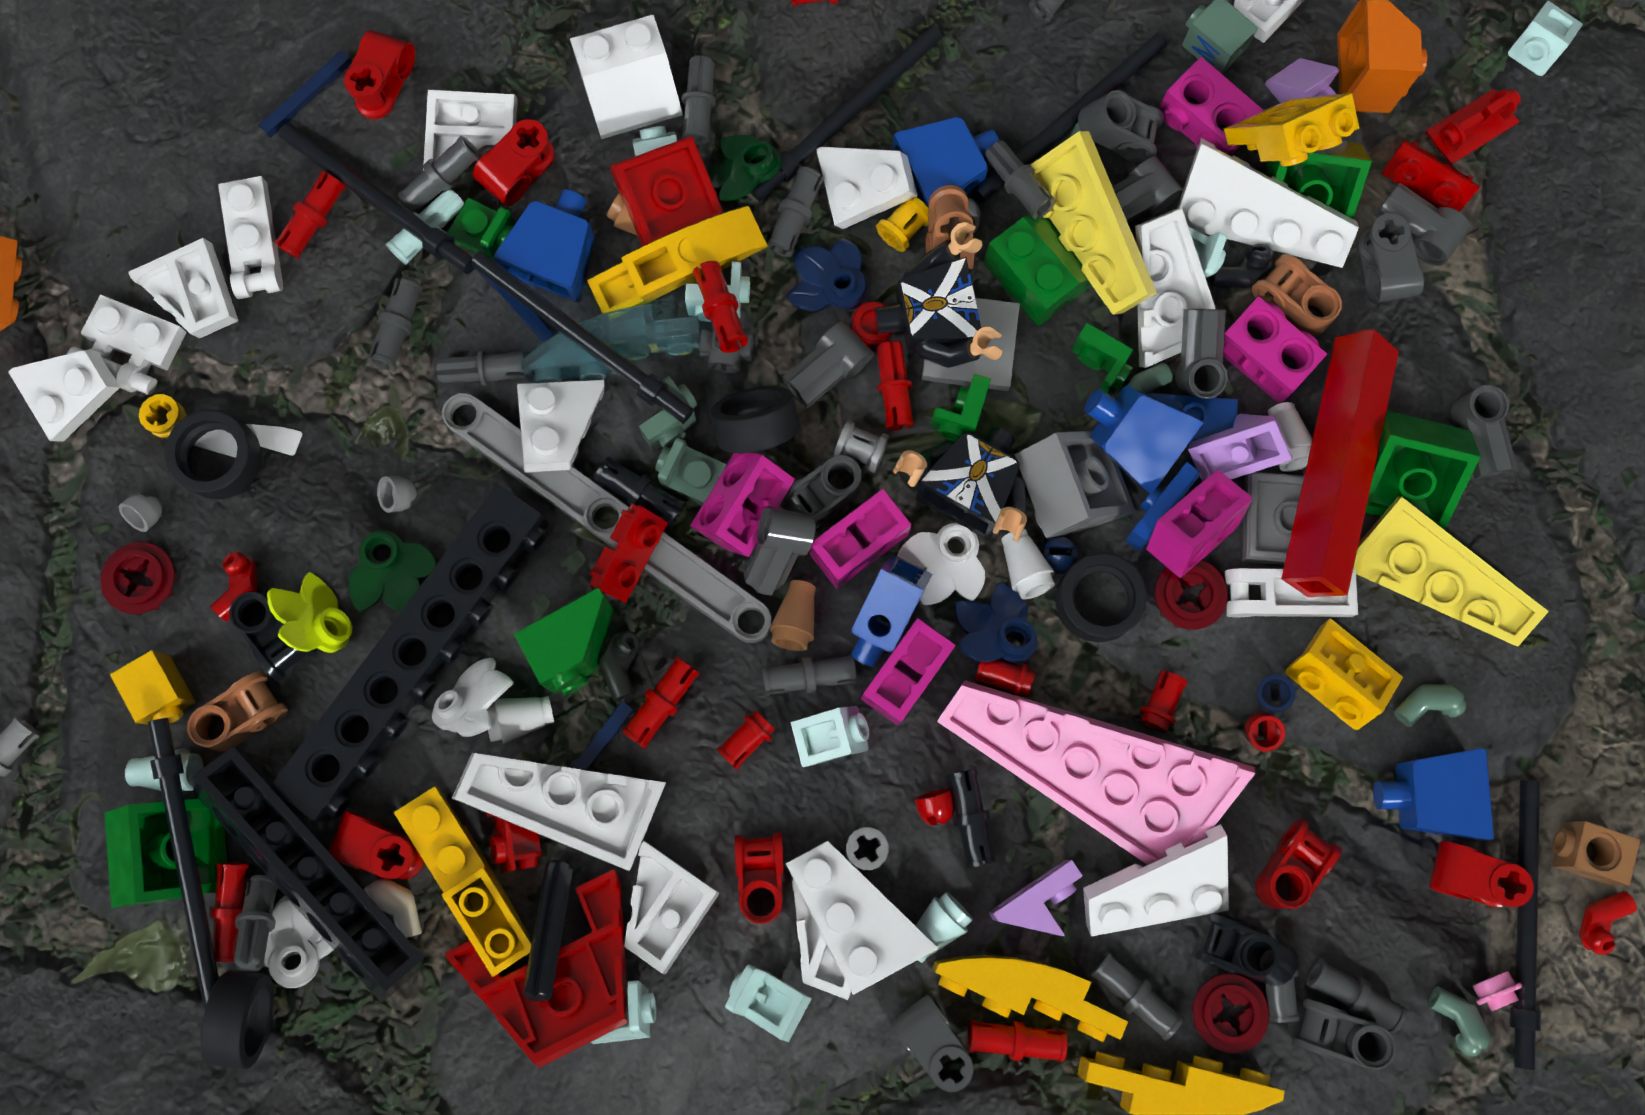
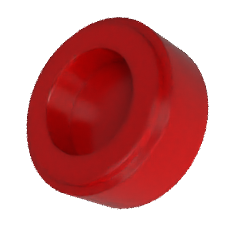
[851,302,894,348]

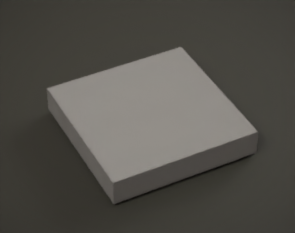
[922,298,1020,391]
[1242,472,1304,565]

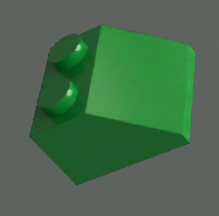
[1264,141,1372,219]
[983,215,1092,327]
[1365,410,1481,530]
[514,588,614,696]
[104,799,227,909]

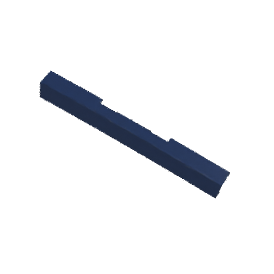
[258,50,352,138]
[477,270,555,344]
[571,701,634,771]

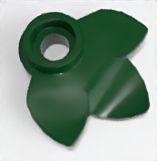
[707,135,782,201]
[348,530,437,612]

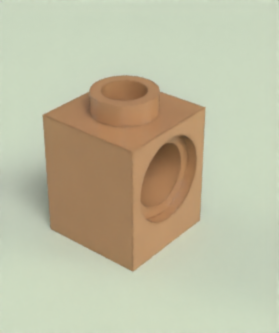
[1552,821,1640,886]

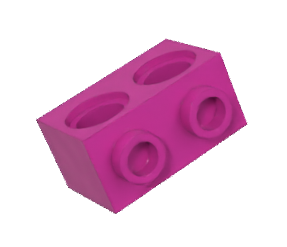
[1159,57,1264,156]
[1223,296,1327,404]
[690,453,795,557]
[1146,469,1253,578]
[809,489,912,589]
[860,618,956,726]

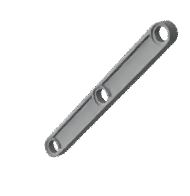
[442,393,772,643]

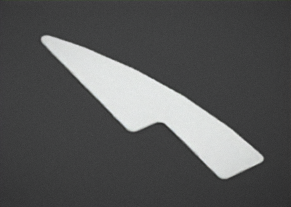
[194,424,302,458]

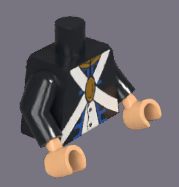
[874,222,1003,368]
[892,427,1027,542]

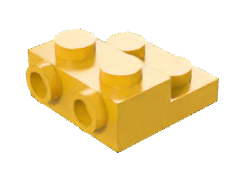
[1224,93,1359,167]

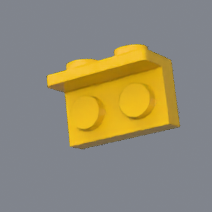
[1285,618,1403,730]

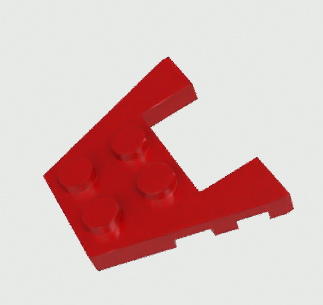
[445,869,629,1068]

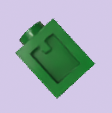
[447,198,515,261]
[1071,323,1133,393]
[930,374,991,441]

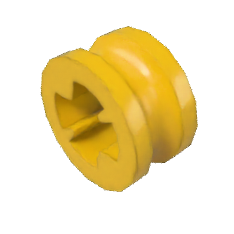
[139,394,187,438]

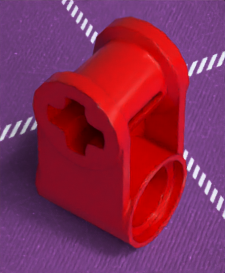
[344,30,415,120]
[472,119,555,206]
[328,810,425,880]
[1255,818,1342,909]
[734,832,784,925]
[1429,841,1534,907]

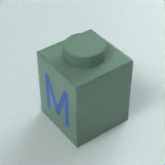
[1182,0,1258,74]

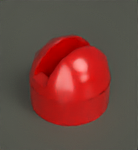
[1244,712,1285,752]
[914,789,954,826]

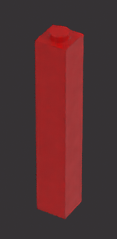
[1281,329,1399,598]

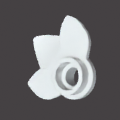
[897,523,985,605]
[432,658,513,737]
[263,896,333,988]

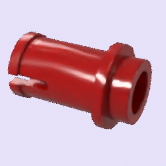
[974,659,1036,697]
[1140,670,1188,733]
[716,710,775,770]

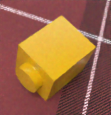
[110,650,196,725]

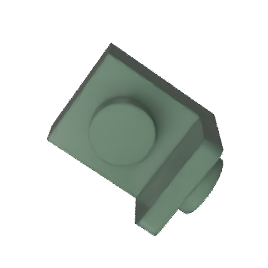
[655,437,727,505]

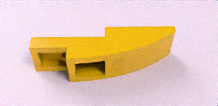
[587,206,768,322]
[394,786,532,977]
[931,955,1128,1042]
[1077,1051,1285,1115]

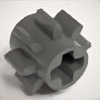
[698,323,754,373]

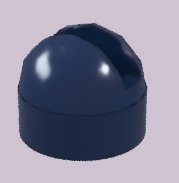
[1041,536,1078,574]
[1257,675,1296,713]

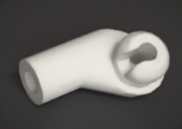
[364,879,422,938]

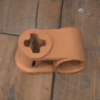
[926,185,974,269]
[1252,254,1342,337]
[187,671,288,751]

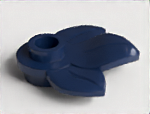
[786,238,867,312]
[955,583,1038,662]

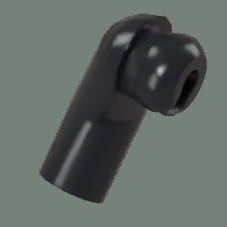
[1211,244,1273,289]

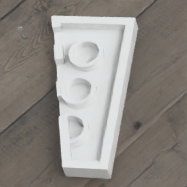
[1177,138,1359,268]
[452,753,666,871]

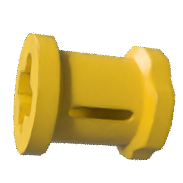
[876,197,929,252]

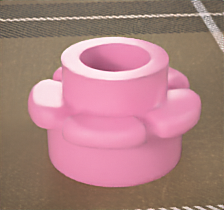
[1472,971,1522,1011]

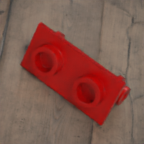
[1425,89,1521,166]
[1381,140,1480,212]
[589,503,668,603]
[486,813,542,874]

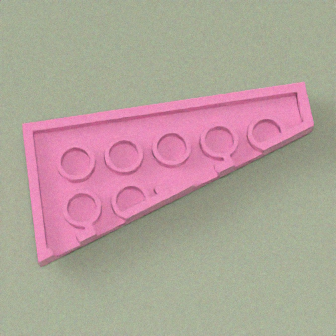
[937,680,1255,865]

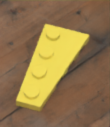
[1031,131,1157,314]
[1353,497,1549,647]

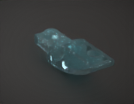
[521,304,701,383]

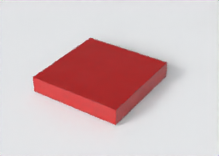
[610,136,724,247]

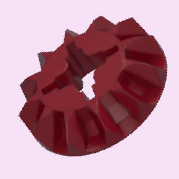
[100,542,178,616]
[1153,560,1228,631]
[1191,974,1269,1053]

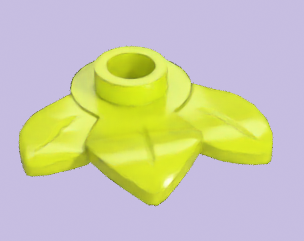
[267,572,352,653]

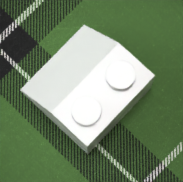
[570,15,683,139]

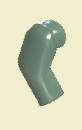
[1128,363,1173,393]
[1393,684,1466,727]
[1427,986,1490,1056]

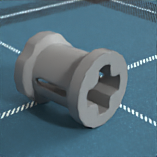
[833,419,890,473]
[845,827,889,870]

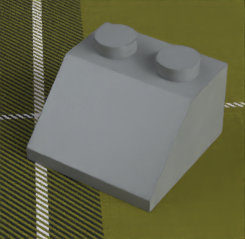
[1014,431,1136,538]

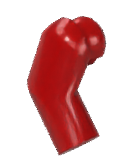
[210,552,257,622]
[1578,890,1637,955]

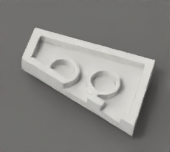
[1135,208,1216,368]
[1083,824,1229,937]
[786,841,939,995]

